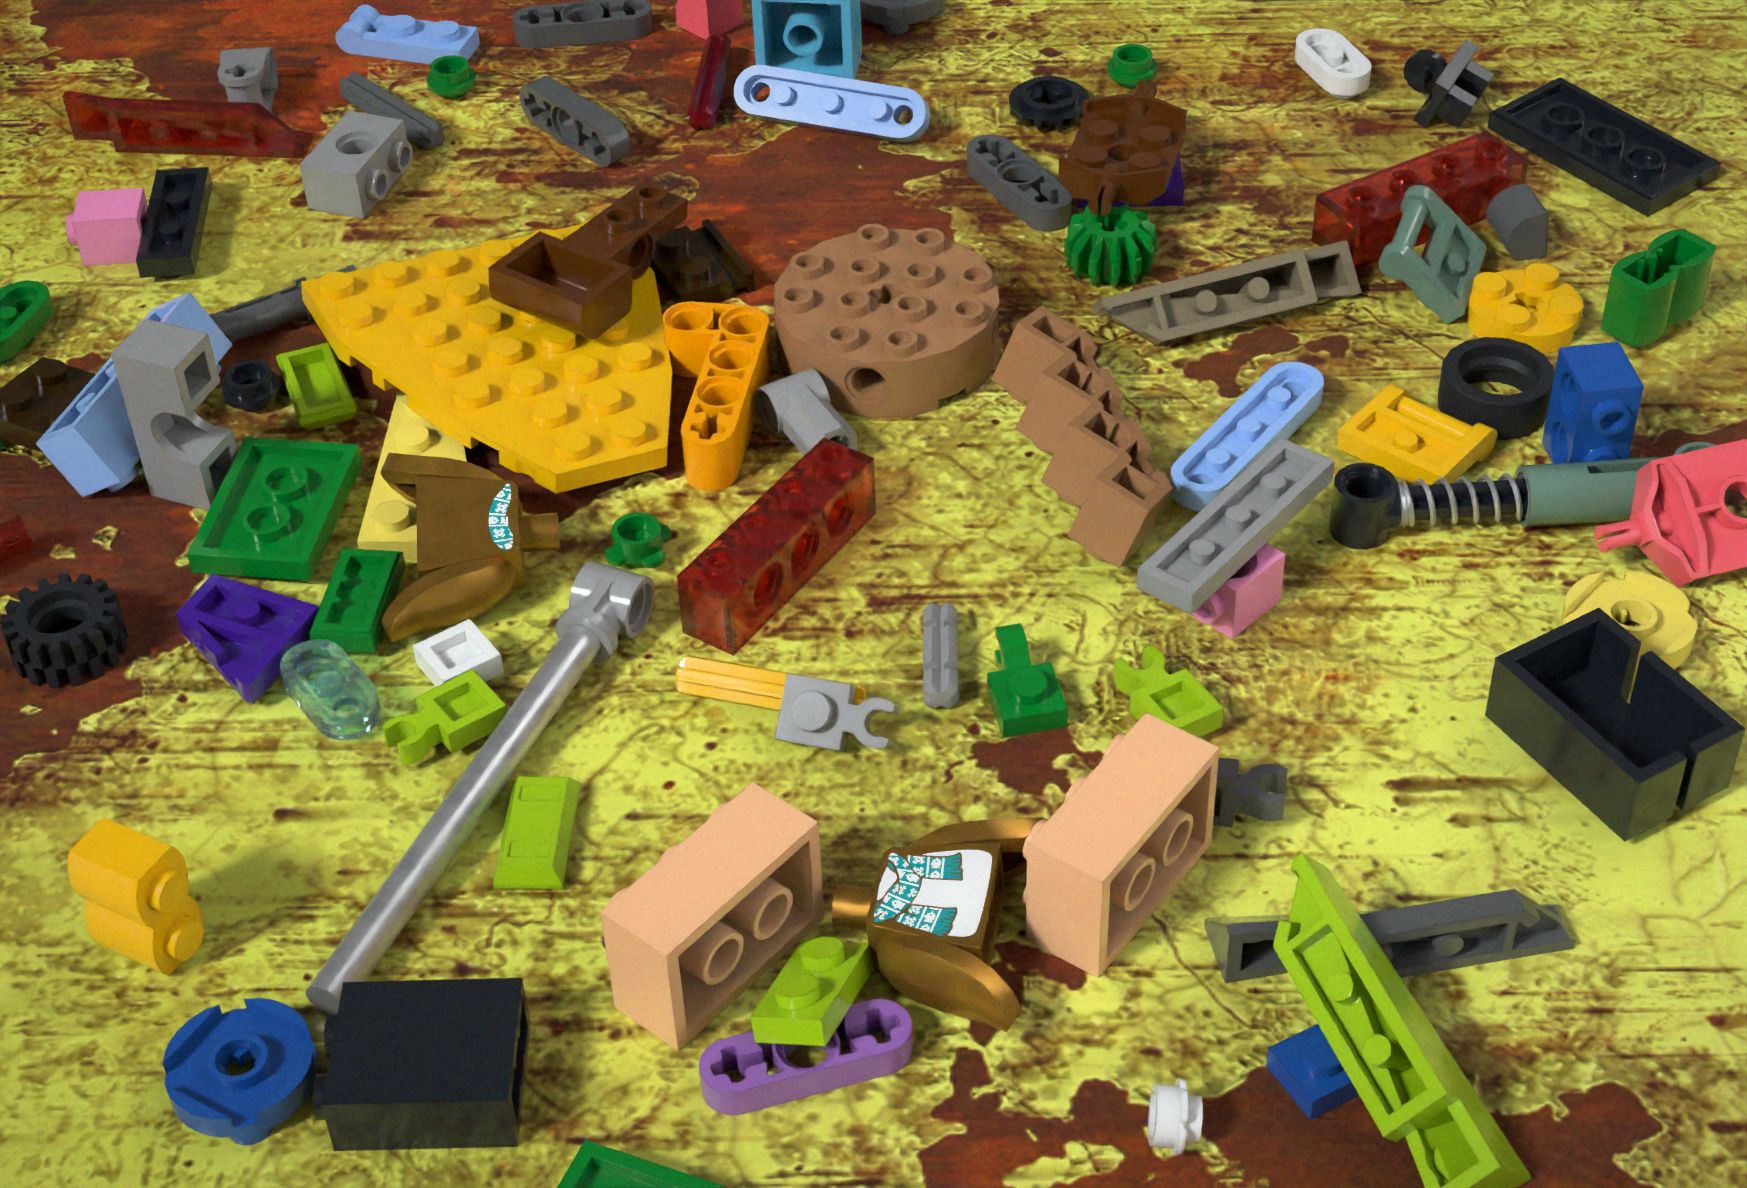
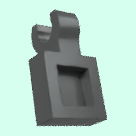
[1213,758,1288,827]

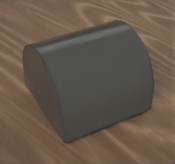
[1486,183,1548,261]

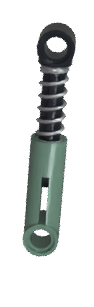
[1329,442,1732,550]

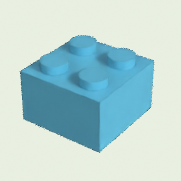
[751,0,862,80]

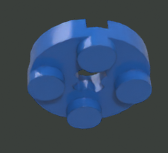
[163,998,321,1145]

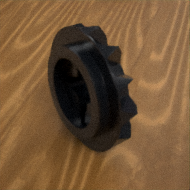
[1009,76,1090,131]

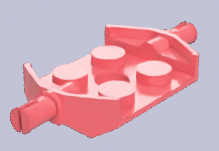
[1594,439,1747,588]

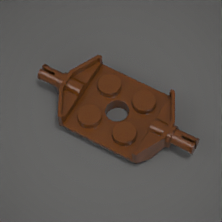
[1059,79,1187,216]

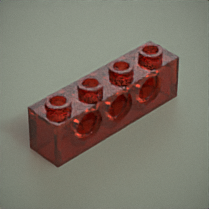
[676,437,876,656]

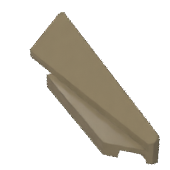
[1091,240,1362,346]

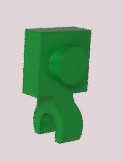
[987,623,1068,738]

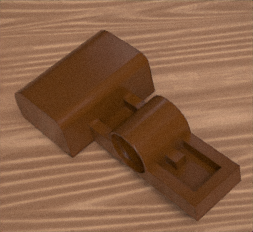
[488,182,688,340]

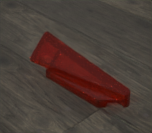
[62,91,313,159]

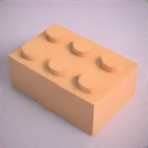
[1022,713,1220,978]
[600,782,825,1052]

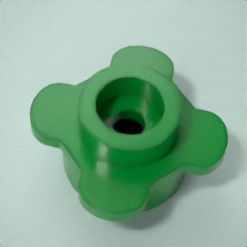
[605,512,671,569]

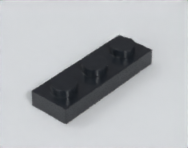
[136,167,213,279]

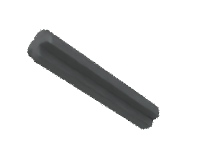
[339,72,445,150]

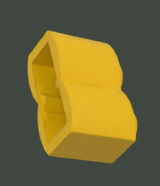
[68,817,204,976]

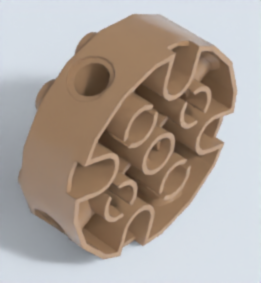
[774,224,1000,418]

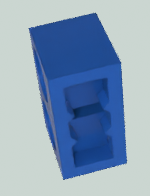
[1542,342,1644,463]

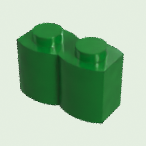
[1600,229,1716,347]

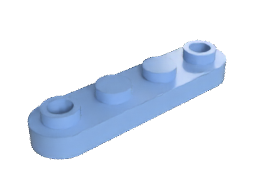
[734,65,930,143]
[1170,362,1324,512]

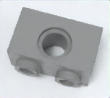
[299,110,412,219]

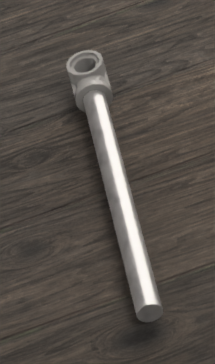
[306,561,655,1014]

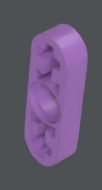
[699,999,913,1115]

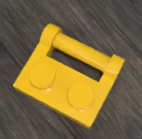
[1336,384,1498,486]

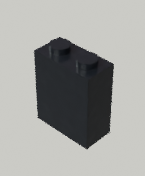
[313,978,531,1151]

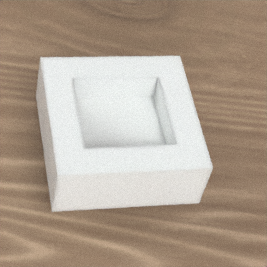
[413,619,504,687]

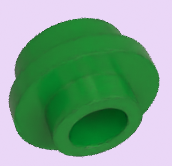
[1107,44,1157,88]
[426,55,477,99]

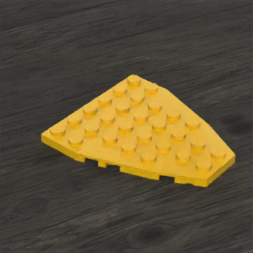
[301,219,672,494]

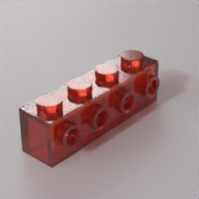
[1312,131,1529,270]

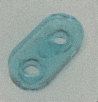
[280,639,381,740]

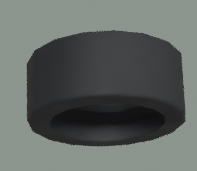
[1438,337,1555,440]

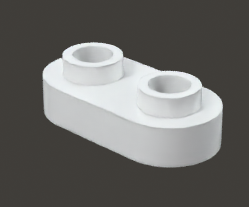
[1294,28,1372,99]

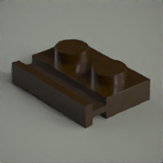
[649,219,755,304]

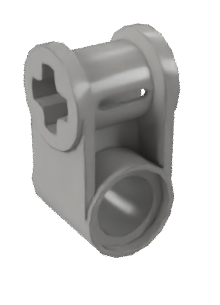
[217,46,278,126]

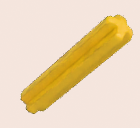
[675,655,867,711]

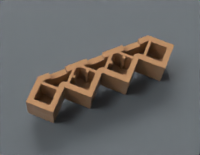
[991,306,1173,569]

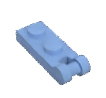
[335,5,480,64]

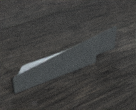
[1204,889,1575,983]

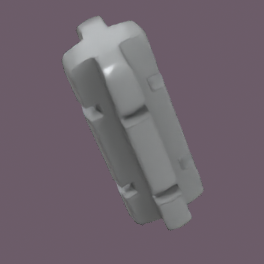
[923,602,959,709]

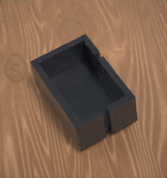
[1485,608,1745,842]

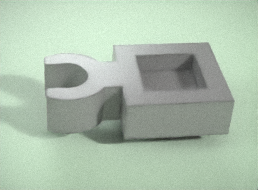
[775,673,900,752]

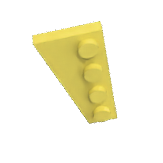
[357,390,467,560]

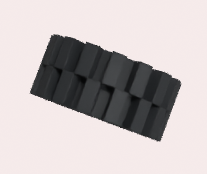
[0,573,129,688]

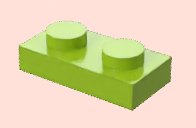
[750,936,874,1046]

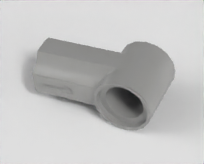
[755,368,858,473]

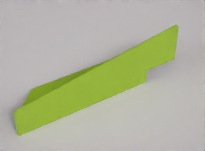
[1273,853,1531,1188]

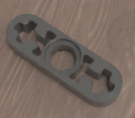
[512,0,653,49]
[519,76,631,167]
[966,135,1073,232]

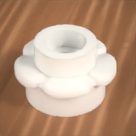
[1148,1078,1203,1155]

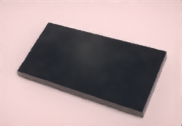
[1487,77,1721,217]

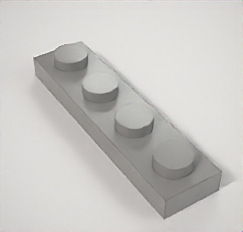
[1137,438,1335,614]

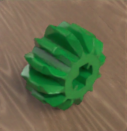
[1064,204,1158,288]

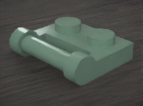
[1378,185,1488,324]

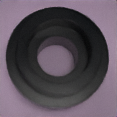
[222,360,281,412]

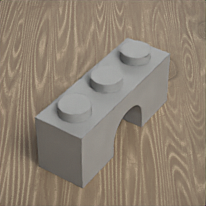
[111,319,238,510]

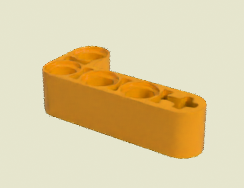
[663,301,772,491]

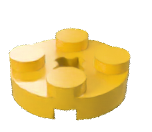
[1466,263,1584,354]

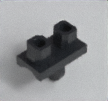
[1403,39,1494,129]

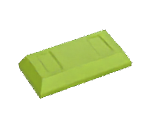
[276,342,357,431]
[493,776,581,889]

